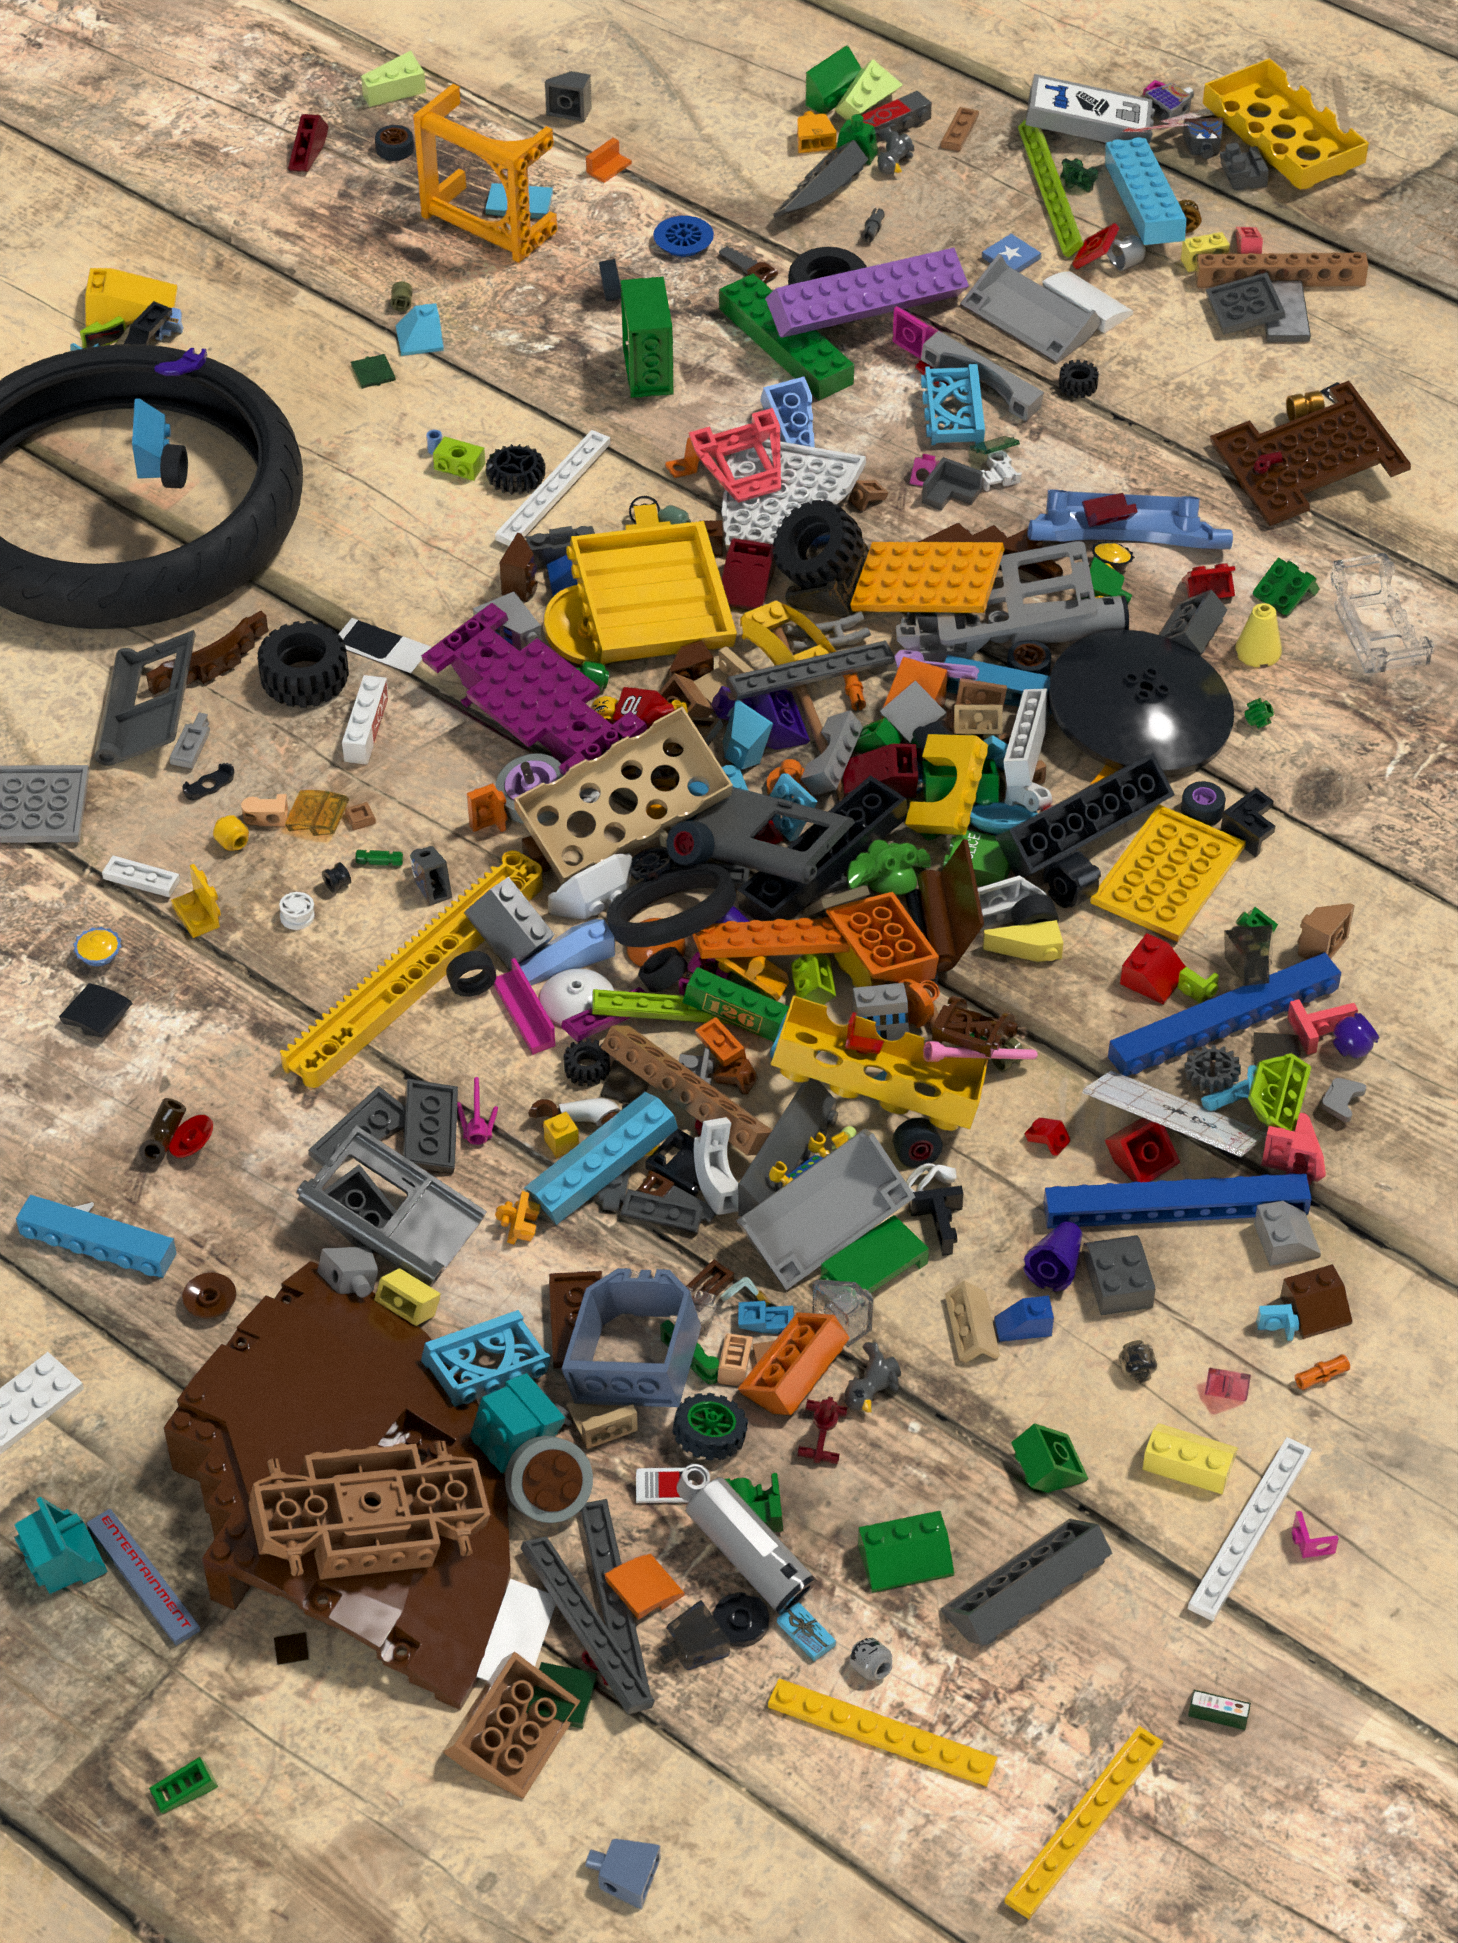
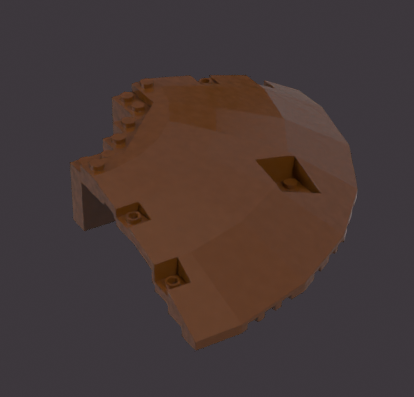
[164,1261,511,1710]

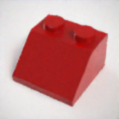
[1120,933,1186,1005]
[1104,1117,1181,1182]

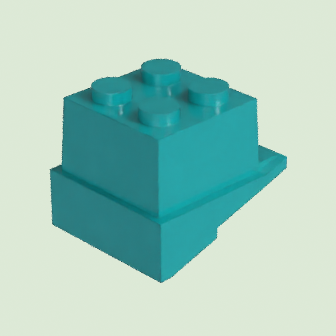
[470,1373,565,1473]
[14,1496,108,1594]

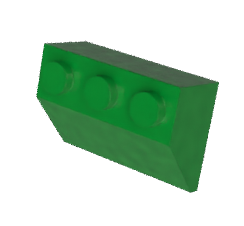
[805,45,862,114]
[858,1510,954,1593]

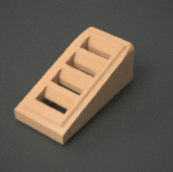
[717,1333,753,1386]

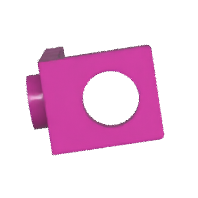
[910,454,940,486]
[1292,1511,1339,1558]

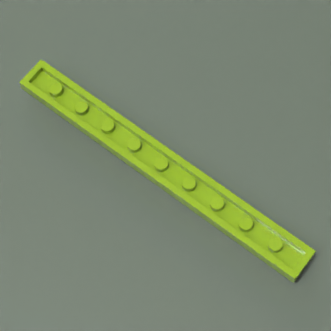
[1018,119,1084,258]

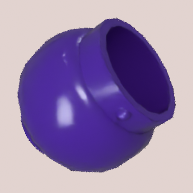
[1332,1013,1379,1059]

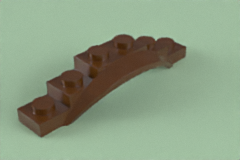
[146,611,269,695]

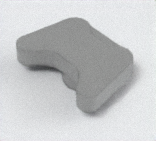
[1321,1078,1366,1122]

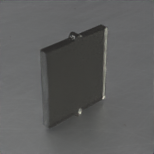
[1251,1032,1301,1066]
[601,1060,649,1103]

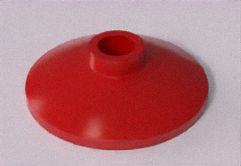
[169,1115,213,1158]

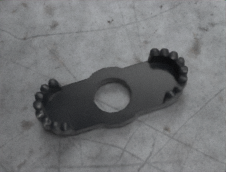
[182,763,235,800]

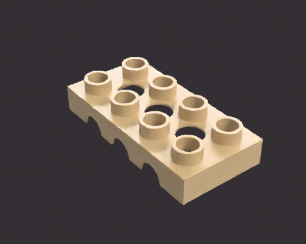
[514,706,733,885]

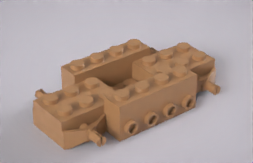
[249,1441,490,1579]

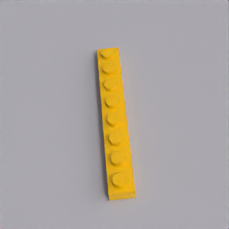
[768,1678,998,1787]
[1004,1726,1164,1920]

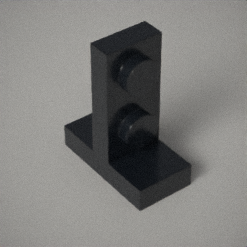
[909,1185,964,1256]

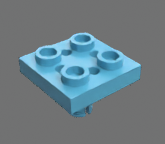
[770,773,818,841]

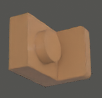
[849,480,889,511]

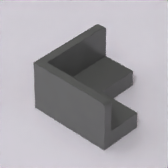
[922,457,983,511]

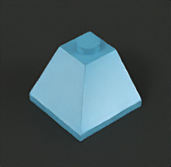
[395,303,444,356]
[722,700,773,769]

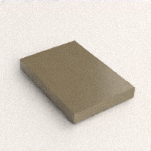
[803,885,870,918]

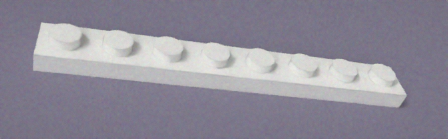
[495,430,610,546]
[1188,1437,1312,1622]

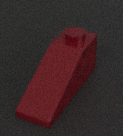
[288,114,329,172]

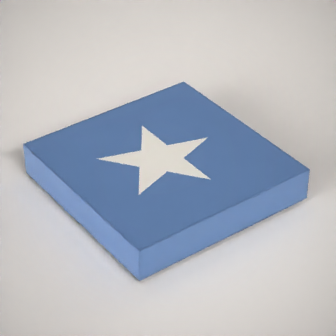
[982,234,1041,272]

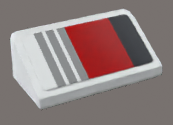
[636,1468,692,1503]

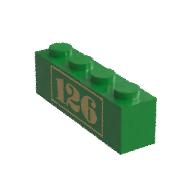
[682,967,789,1042]

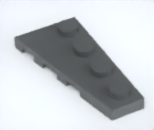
[308,1086,405,1166]

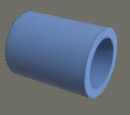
[426,430,442,455]

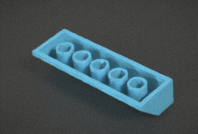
[524,1092,678,1225]

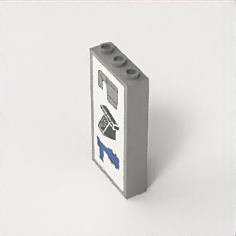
[1025,74,1155,144]

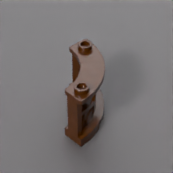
[932,995,1018,1058]

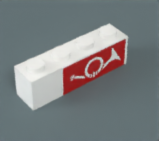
[342,675,389,765]

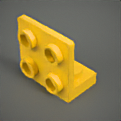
[171,864,221,938]

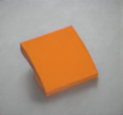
[605,1554,685,1620]

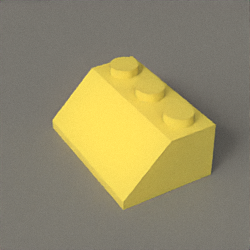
[1142,1423,1238,1495]

